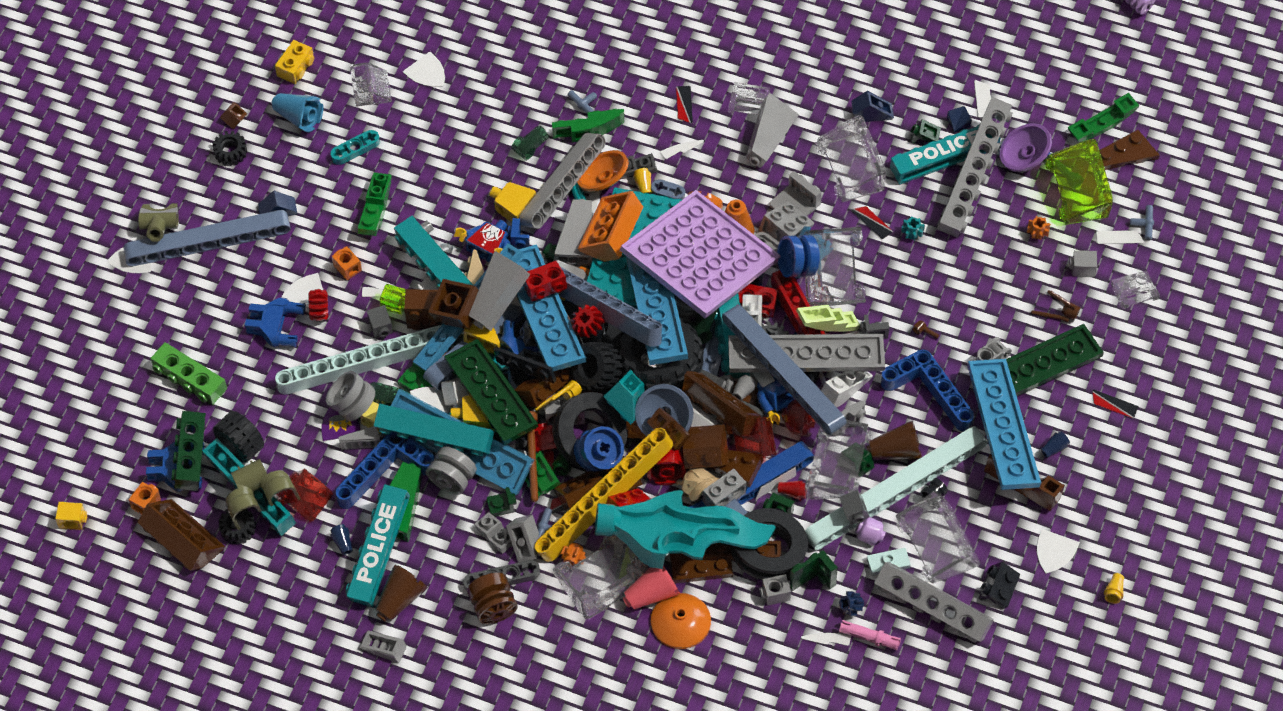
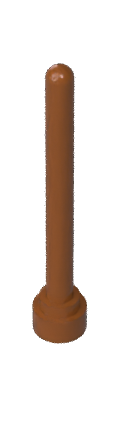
[527,411,538,502]

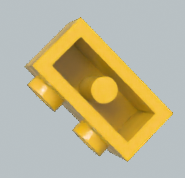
[275,40,314,84]

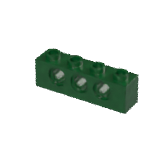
[171,411,206,491]

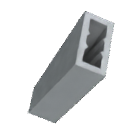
[746,93,799,168]
[554,199,593,266]
[469,251,530,331]

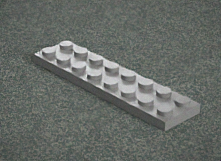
[728,334,885,373]

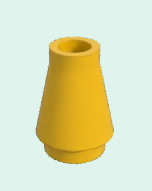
[633,168,652,194]
[1104,573,1124,604]

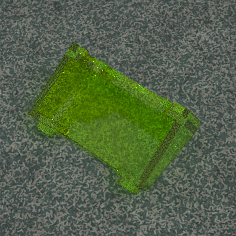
[1045,139,1113,225]

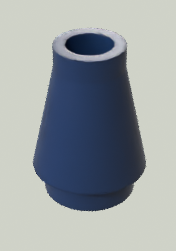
[1040,431,1070,458]
[330,524,353,555]

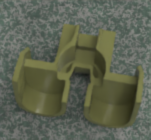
[226,459,300,530]

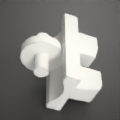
[742,294,762,327]

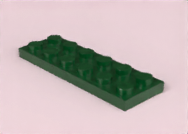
[1006,324,1104,396]
[444,339,538,445]

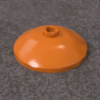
[577,150,629,192]
[651,593,711,649]

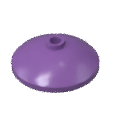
[1000,123,1052,172]

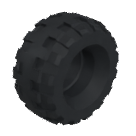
[615,317,704,392]

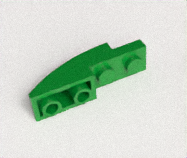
[552,109,625,143]
[358,172,392,236]

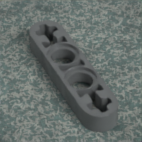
[463,560,540,591]

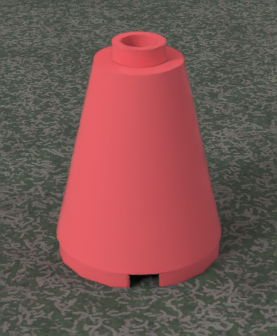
[623,565,680,610]

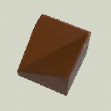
[220,102,247,129]

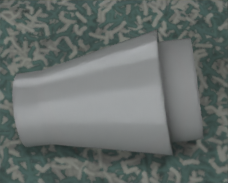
[732,375,755,401]

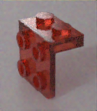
[276,468,333,522]

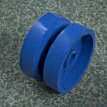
[777,235,820,277]
[574,426,624,472]

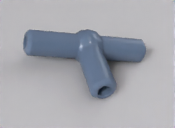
[568,90,597,113]
[1130,205,1154,240]
[537,508,553,539]

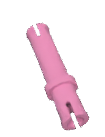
[839,620,901,650]

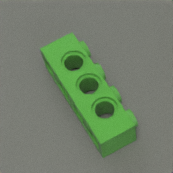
[150,342,227,405]

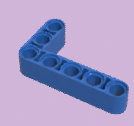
[881,350,974,432]
[336,432,434,509]

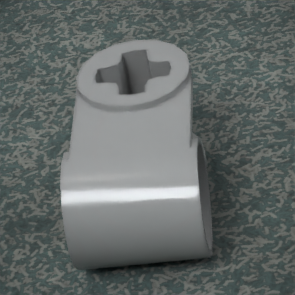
[976,337,1012,361]

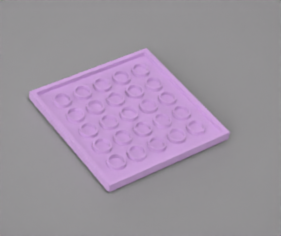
[620,190,780,318]

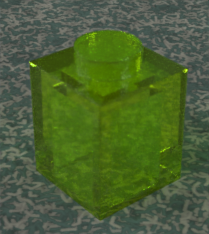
[379,284,406,315]

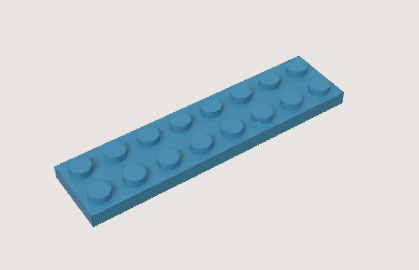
[516,244,586,371]
[625,255,688,365]
[967,359,1041,490]
[391,389,535,495]

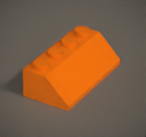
[578,191,643,262]

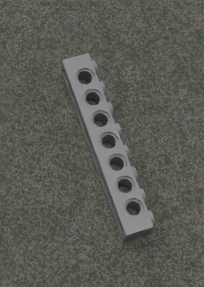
[937,97,1013,238]

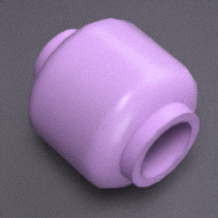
[855,517,886,546]

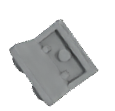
[770,171,822,216]

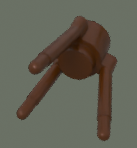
[1031,290,1081,323]

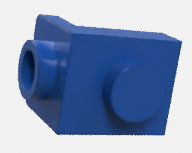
[508,218,530,249]

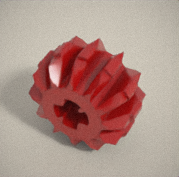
[308,289,328,321]
[571,305,605,338]

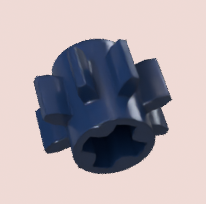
[839,591,864,616]

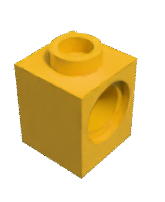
[55,502,87,530]

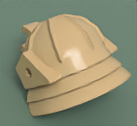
[676,468,720,501]

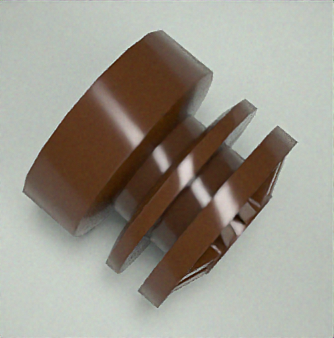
[467,572,518,624]

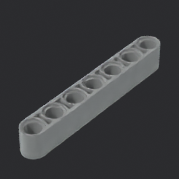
[519,133,606,229]

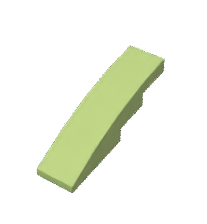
[796,305,860,332]

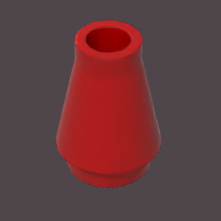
[778,481,808,500]

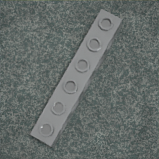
[874,562,994,643]

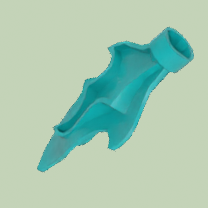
[595,490,775,569]

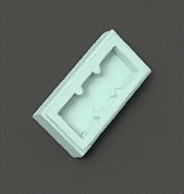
[867,548,911,576]

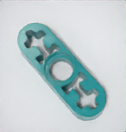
[331,130,380,165]

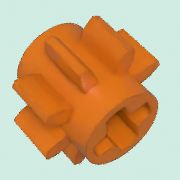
[1027,216,1051,240]
[561,543,586,568]

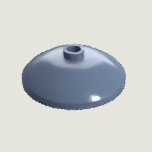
[635,384,694,436]

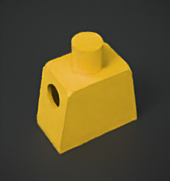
[489,182,536,222]
[451,395,495,432]

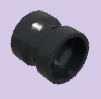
[920,478,948,506]

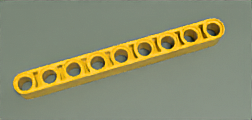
[535,428,673,562]

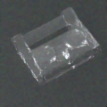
[728,82,770,115]
[1111,270,1160,309]

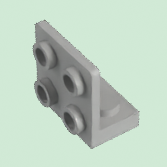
[758,202,814,242]

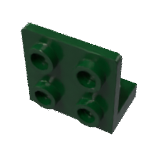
[790,550,838,591]

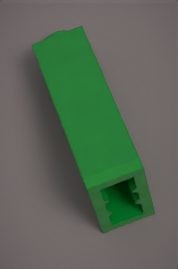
[371,462,422,542]

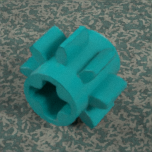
[901,216,925,241]

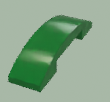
[1068,93,1139,142]

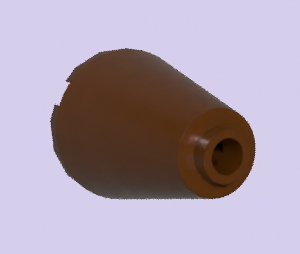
[866,421,922,460]
[375,564,428,622]

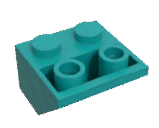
[604,370,644,425]

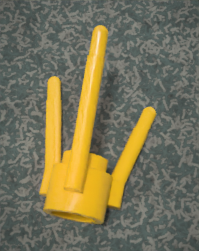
[535,380,582,411]

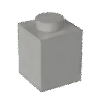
[1069,250,1097,277]

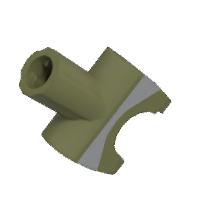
[138,203,179,242]

